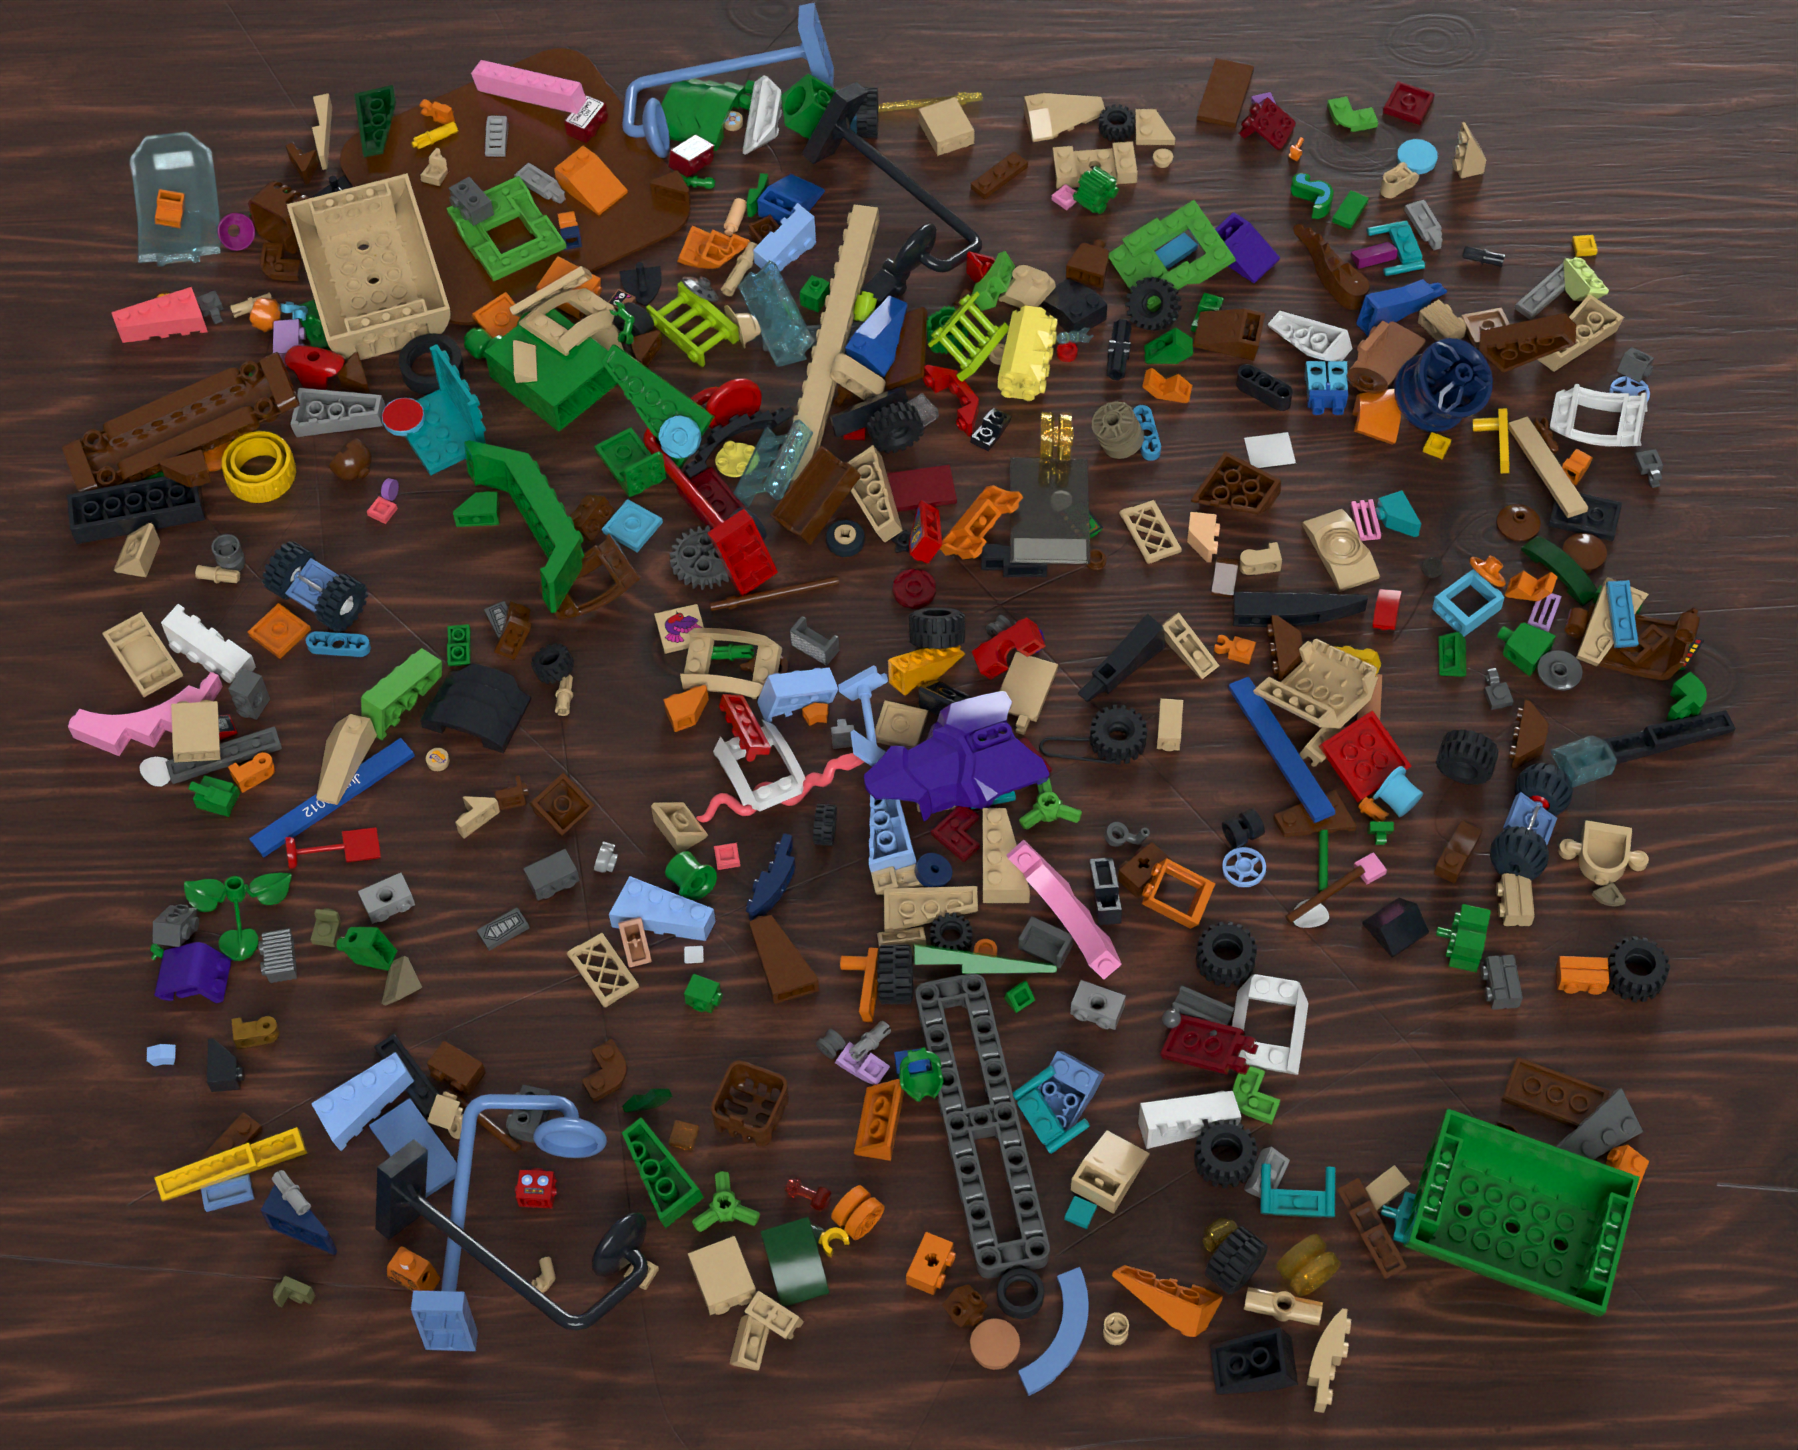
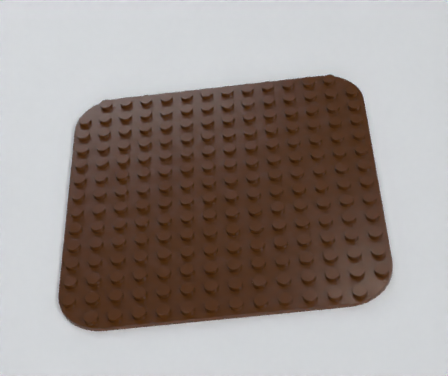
[340,48,691,325]

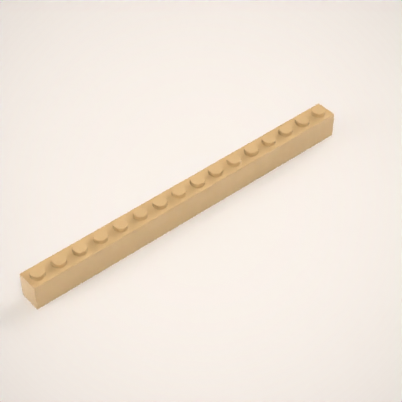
[779,205,880,490]

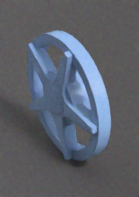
[1609,376,1650,402]
[1222,847,1266,887]

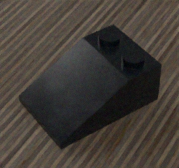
[1041,278,1107,339]
[1210,1327,1298,1394]

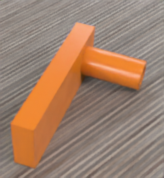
[840,948,878,1022]

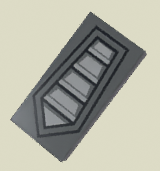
[484,601,507,639]
[477,908,529,951]

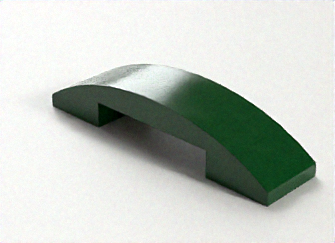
[1521,536,1597,607]

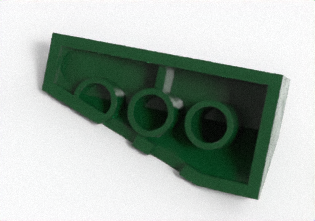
[354,85,396,158]

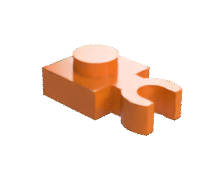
[419,99,455,125]
[1214,635,1256,664]

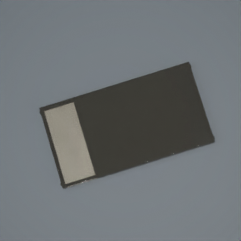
[1010,458,1090,564]

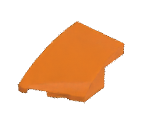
[677,226,750,268]
[1352,389,1401,445]

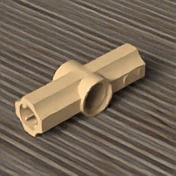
[1244,1287,1323,1326]

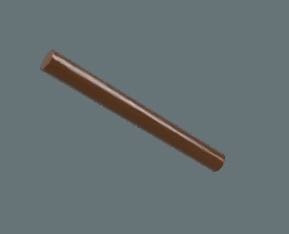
[1285,865,1365,924]
[446,1088,521,1153]

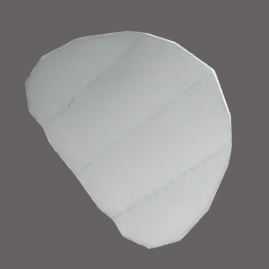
[139,757,170,786]
[1294,899,1329,928]

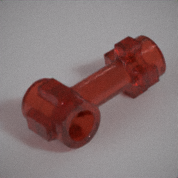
[785,1178,832,1211]

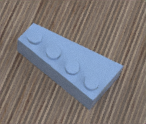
[869,795,917,872]
[609,877,716,941]
[311,1052,414,1151]

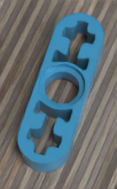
[1133,405,1161,461]
[306,631,371,657]

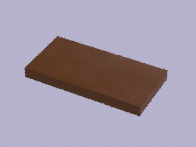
[1197,58,1254,128]
[885,307,927,390]
[1501,1057,1610,1129]

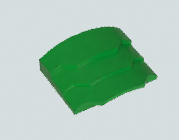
[661,79,746,151]

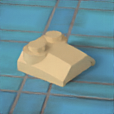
[998,265,1056,308]

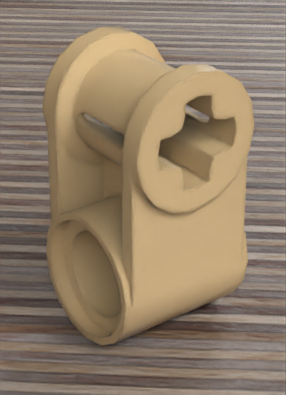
[1380,162,1419,198]

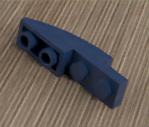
[746,834,796,921]

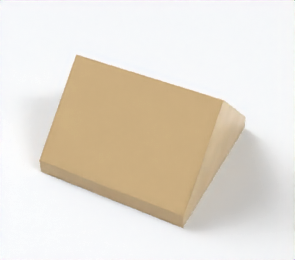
[114,523,160,577]
[651,802,708,854]

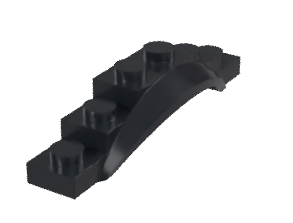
[683,407,795,479]

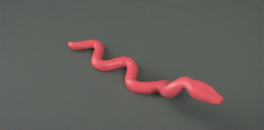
[696,753,864,823]

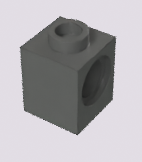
[1617,347,1654,382]

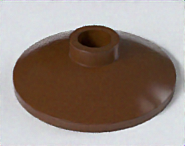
[1346,367,1388,394]
[1497,504,1541,541]

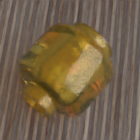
[1202,1217,1238,1252]

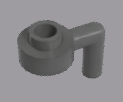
[1104,822,1150,847]

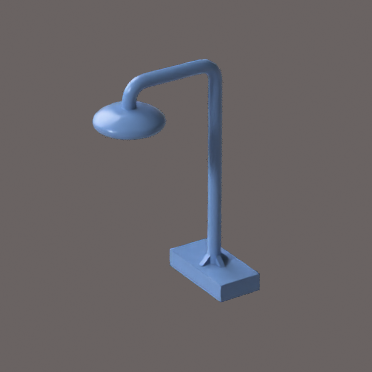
[622,3,834,158]
[411,1094,607,1351]

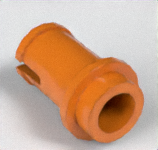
[1358,797,1389,822]

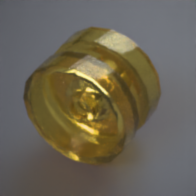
[1040,412,1073,460]
[1276,1234,1341,1297]

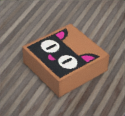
[608,289,636,311]

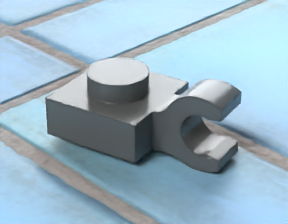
[196,290,223,324]
[1634,449,1663,488]
[1484,668,1514,710]

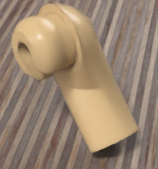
[532,1257,556,1293]

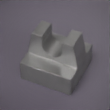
[831,719,854,749]

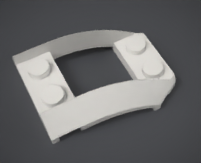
[1550,384,1647,446]
[713,720,806,811]
[1232,974,1308,1075]

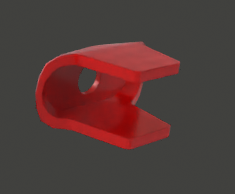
[285,345,344,390]

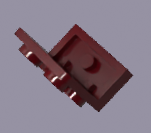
[1239,97,1296,150]

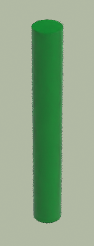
[1319,830,1328,893]

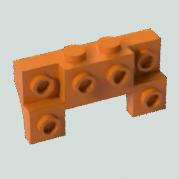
[940,485,1023,560]

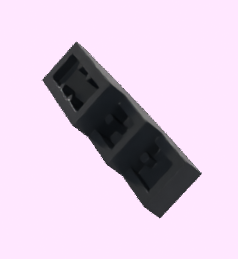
[830,386,909,437]

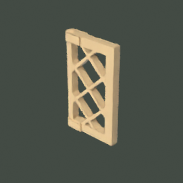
[1119,500,1182,564]
[567,933,639,1007]

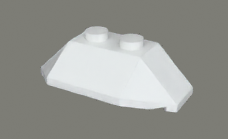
[742,75,782,154]

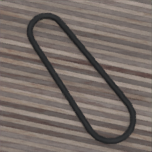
[1039,737,1116,764]

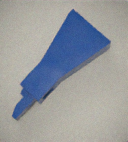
[1356,279,1447,337]

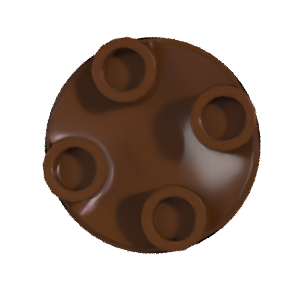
[1563,533,1607,573]

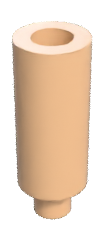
[724,198,747,236]

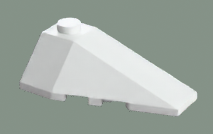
[1268,311,1352,361]

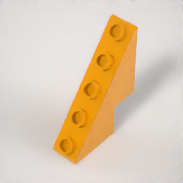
[888,645,965,696]

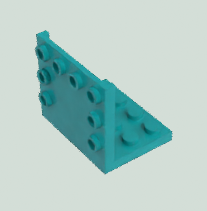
[404,344,486,476]

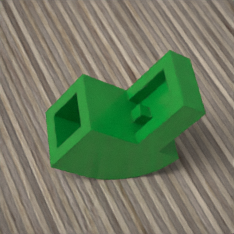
[1667,671,1707,721]

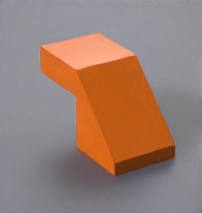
[1142,368,1192,403]
[1505,570,1558,601]

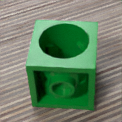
[781,74,837,139]

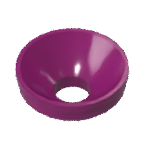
[217,213,255,250]

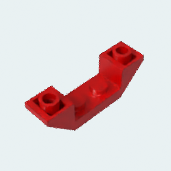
[923,365,979,437]

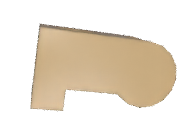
[1239,542,1282,575]

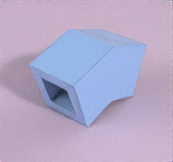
[147,1044,175,1066]

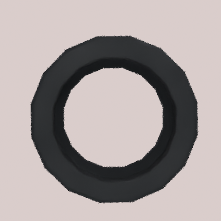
[997,1268,1045,1319]

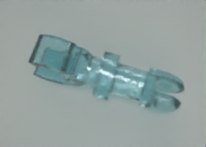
[1056,327,1094,344]

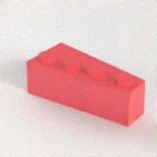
[111,287,208,343]

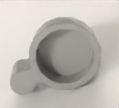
[593,841,618,873]

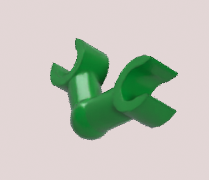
[610,302,635,344]

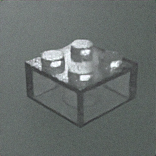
[904,393,938,426]

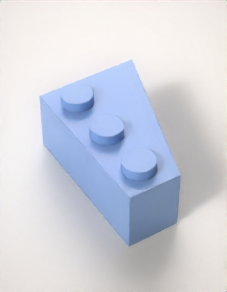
[757,668,838,722]

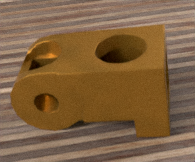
[231,1016,280,1049]

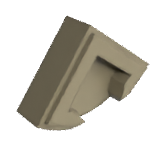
[1592,882,1626,906]

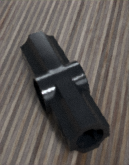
[1107,319,1132,381]

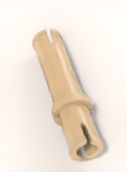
[721,242,757,296]

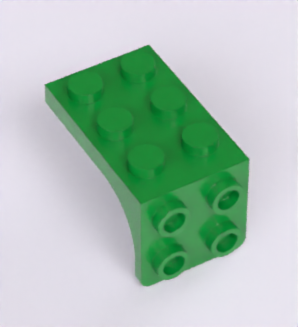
[594,427,666,498]

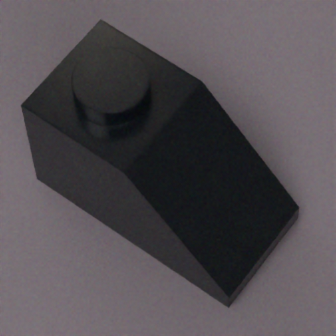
[207,1038,245,1092]

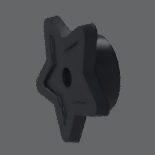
[891,530,911,553]

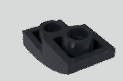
[970,408,1012,451]

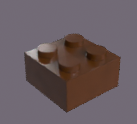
[748,215,779,245]

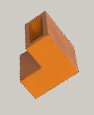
[155,189,185,229]

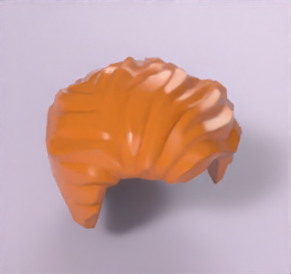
[250,297,281,333]

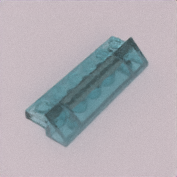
[738,260,814,367]

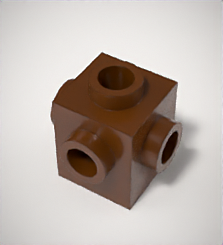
[942,1284,988,1328]

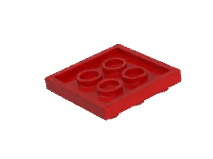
[1319,710,1412,803]

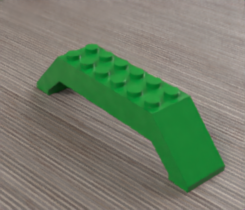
[464,440,584,614]

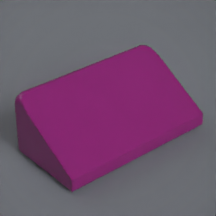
[1350,242,1398,269]

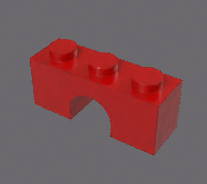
[972,617,1046,679]

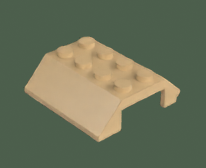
[1253,639,1378,728]

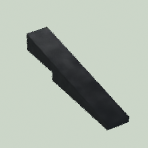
[1598,710,1736,767]

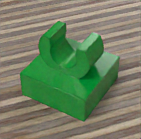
[1367,822,1394,845]

